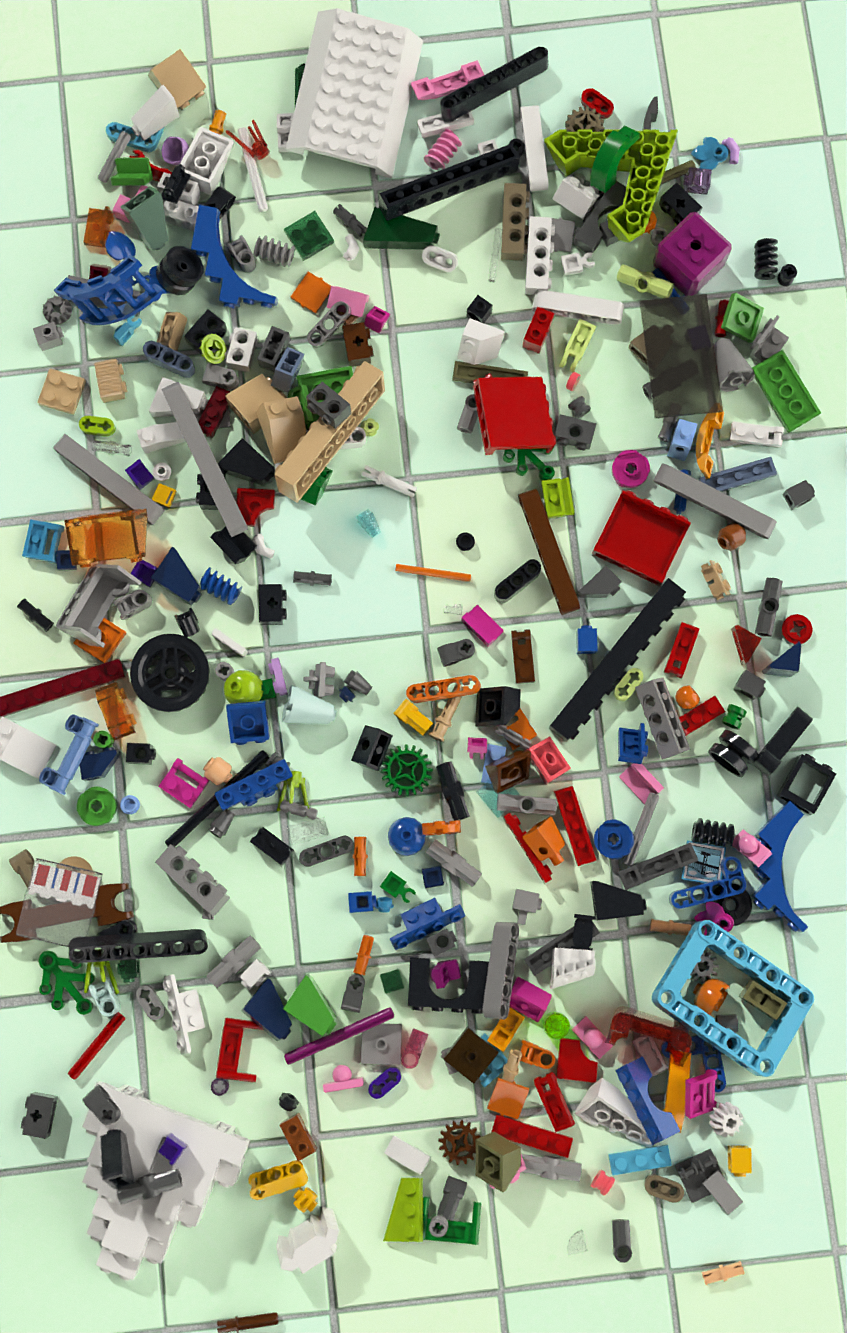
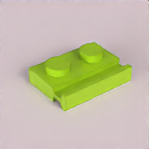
[541,477,575,519]

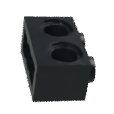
[184,309,227,355]

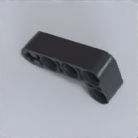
[752,707,813,776]

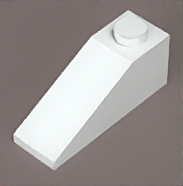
[136,422,186,454]

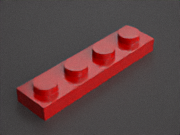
[554,786,597,866]
[503,813,553,884]
[491,1114,573,1158]

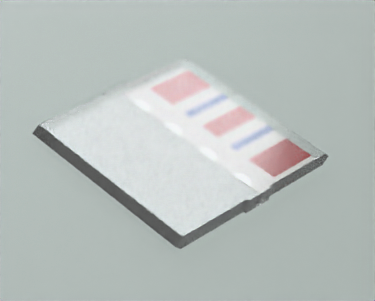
[16,858,103,950]

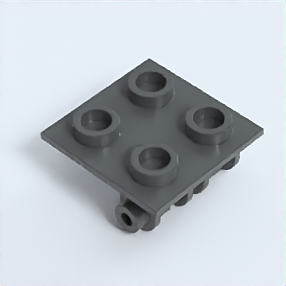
[674,1148,724,1203]

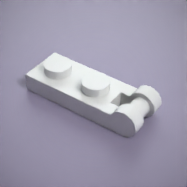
[729,421,784,448]

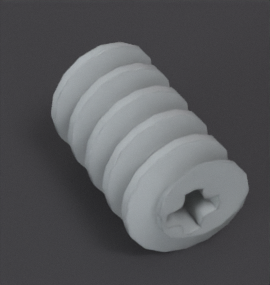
[253,235,295,267]

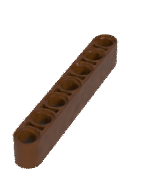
[518,488,580,615]

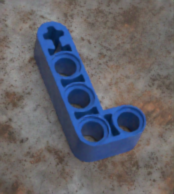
[669,857,746,909]

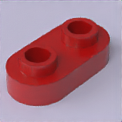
[581,88,614,119]

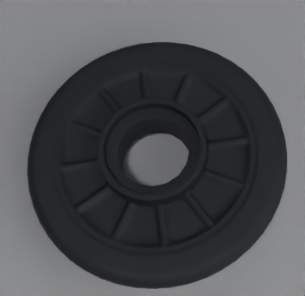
[712,883,752,926]

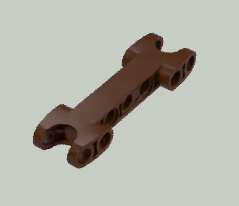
[0,883,134,943]

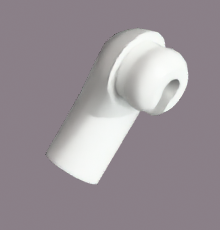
[343,234,359,262]
[252,534,275,559]

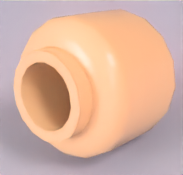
[203,757,233,785]

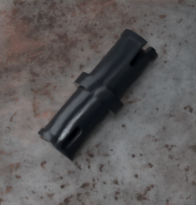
[17,598,54,632]

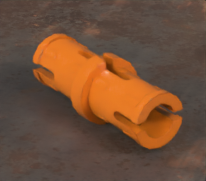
[352,837,368,876]

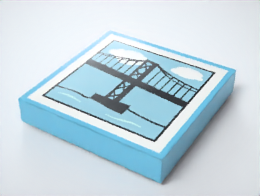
[681,840,726,886]

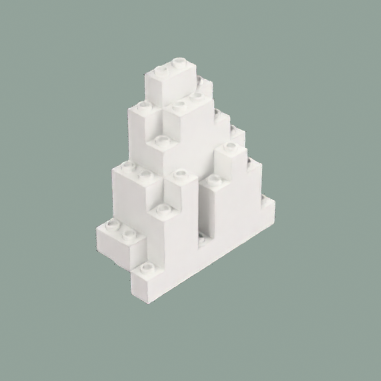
[81,1081,251,1281]

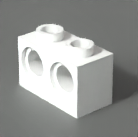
[163,201,198,232]
[224,327,259,373]

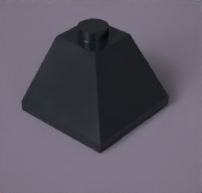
[475,686,521,727]

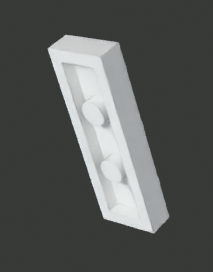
[417,111,475,139]

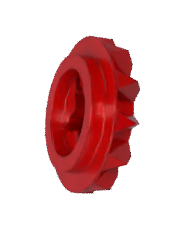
[781,614,813,645]

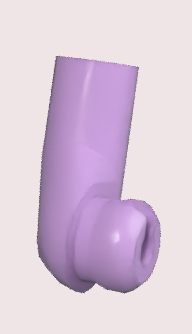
[722,137,740,164]

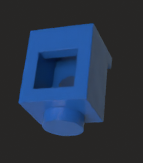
[348,891,377,913]

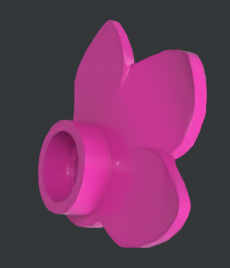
[694,901,734,935]

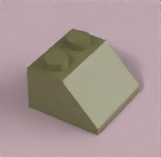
[476,1132,521,1193]

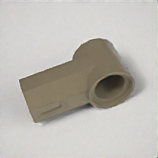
[9,849,36,891]

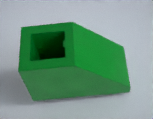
[300,467,333,506]

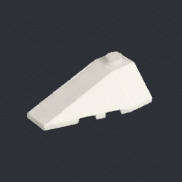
[575,1078,653,1147]

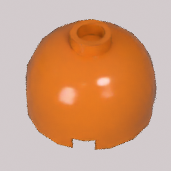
[693,979,730,1017]

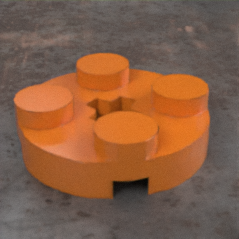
[422,820,461,836]

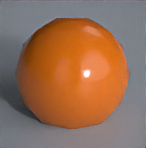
[675,685,700,709]

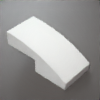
[276,113,294,153]
[384,1135,431,1175]

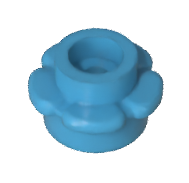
[375,897,394,913]

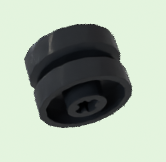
[156,246,204,295]
[708,729,759,777]

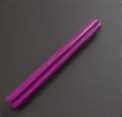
[284,1007,395,1065]

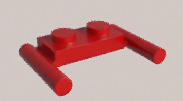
[216,1017,263,1083]

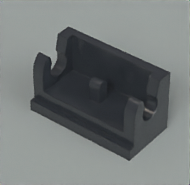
[250,827,294,866]

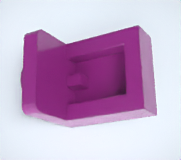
[431,959,461,989]

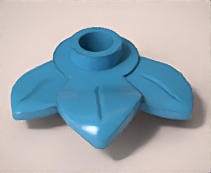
[691,137,728,172]

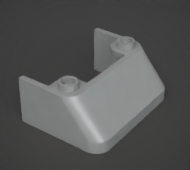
[56,564,141,647]

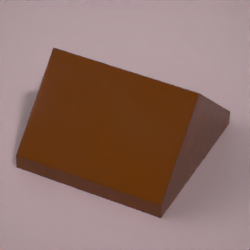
[485,750,531,794]

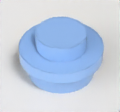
[120,795,140,815]

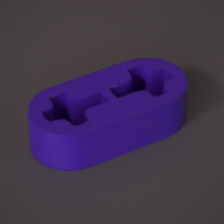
[368,1067,402,1099]

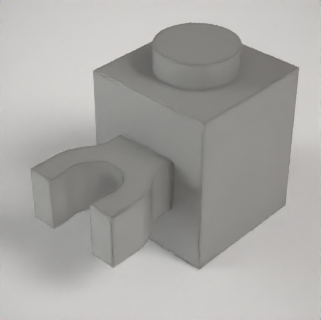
[512,889,542,925]

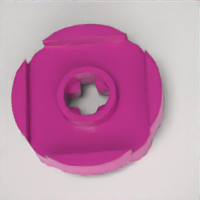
[612,450,650,488]

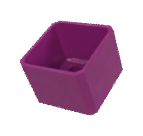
[653,212,732,297]

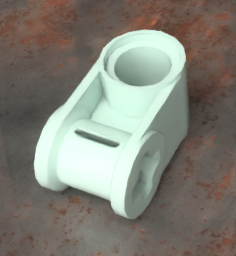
[89,977,121,1016]

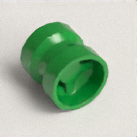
[722,704,747,730]

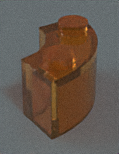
[95,682,137,741]

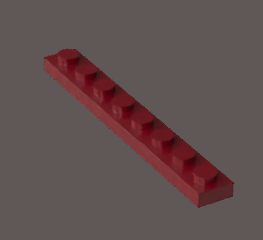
[0,659,126,718]

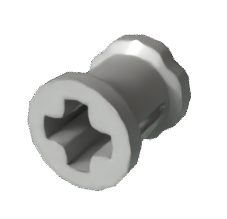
[215,661,234,681]

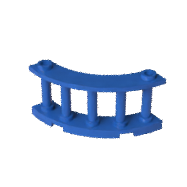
[53,255,165,325]

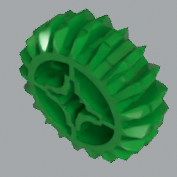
[381,744,433,797]

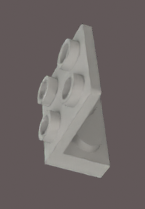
[749,315,790,363]

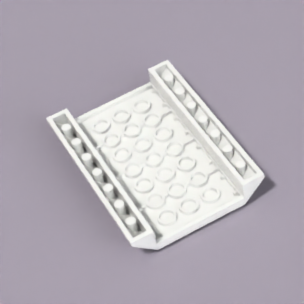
[286,8,423,179]

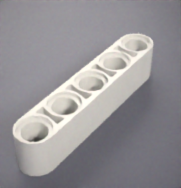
[520,105,548,192]
[532,290,624,325]

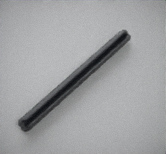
[165,750,269,847]

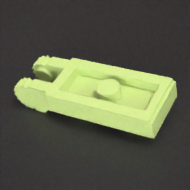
[559,319,597,372]

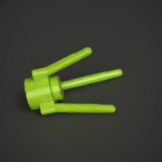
[277,771,309,817]
[84,949,119,994]

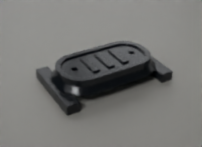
[571,914,596,951]

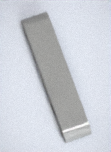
[483,922,519,1020]

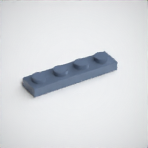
[699,456,777,492]

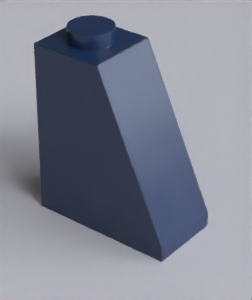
[151,547,202,606]
[241,978,292,1041]

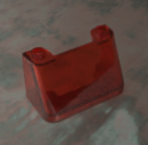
[605,1006,692,1067]

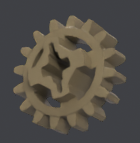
[565,106,604,132]

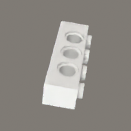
[525,216,555,294]

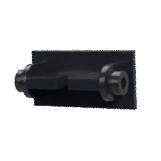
[161,164,191,204]

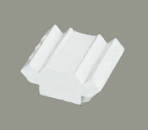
[550,948,596,990]
[276,1207,339,1274]

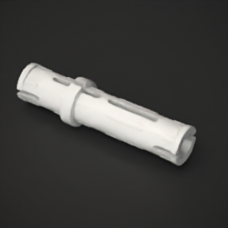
[361,465,418,498]

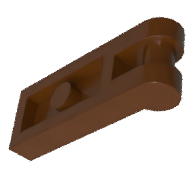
[511,629,535,684]

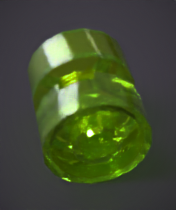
[543,1012,570,1039]

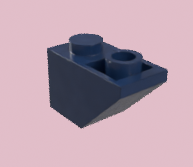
[79,747,120,781]

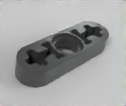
[299,835,354,867]

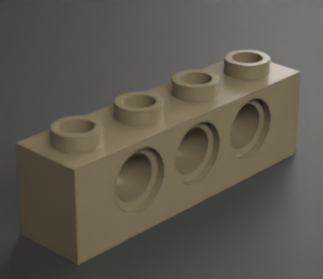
[501,183,530,261]

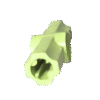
[617,264,674,300]

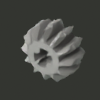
[690,951,719,983]

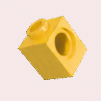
[728,1145,752,1177]

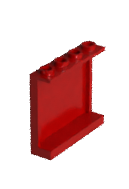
[473,377,556,455]
[592,490,691,587]

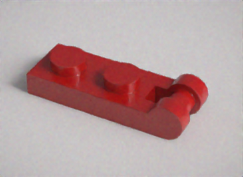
[663,622,700,679]
[679,696,726,736]
[534,1072,575,1132]

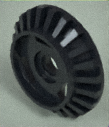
[130,634,210,713]

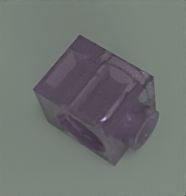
[683,167,712,195]

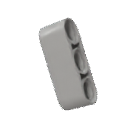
[307,301,351,347]

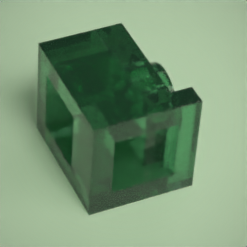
[117,959,140,983]

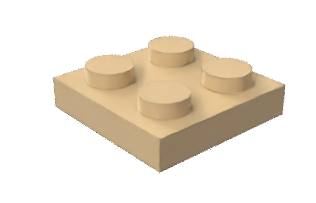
[38,368,86,415]

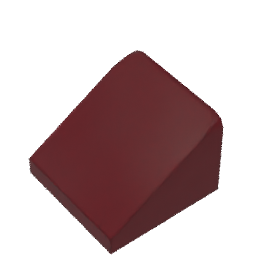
[89,264,111,279]

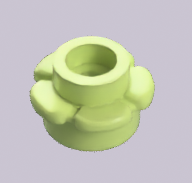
[360,418,379,436]

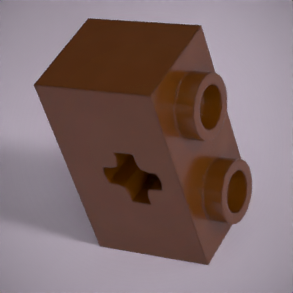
[342,322,374,367]

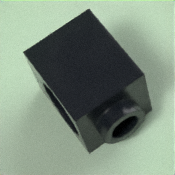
[466,295,493,323]
[126,743,156,765]

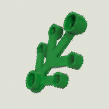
[503,447,555,481]
[38,951,95,1015]

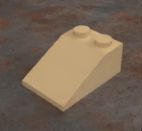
[256,396,306,464]

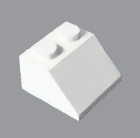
[457,318,505,365]

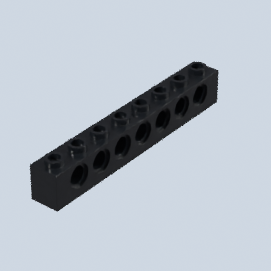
[378,144,520,221]

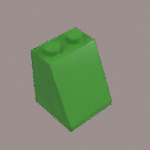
[283,974,337,1036]

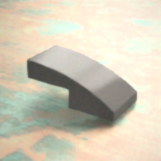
[702,1170,743,1215]

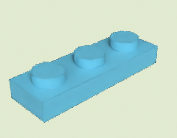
[608,1144,672,1176]

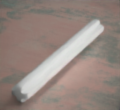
[237,127,268,213]

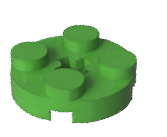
[77,787,117,826]

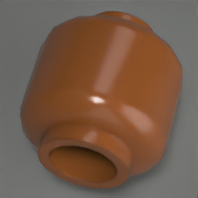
[717,523,746,551]

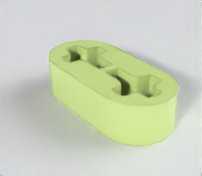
[614,668,643,701]

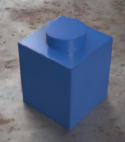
[576,625,598,654]

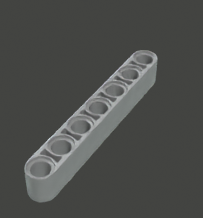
[53,433,165,525]
[653,463,777,539]

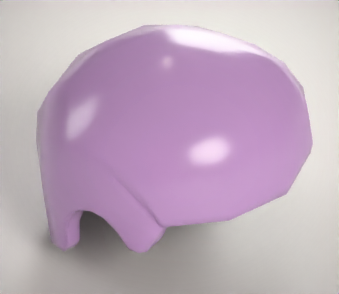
[161,136,189,165]

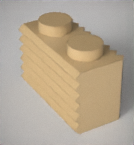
[94,359,128,403]

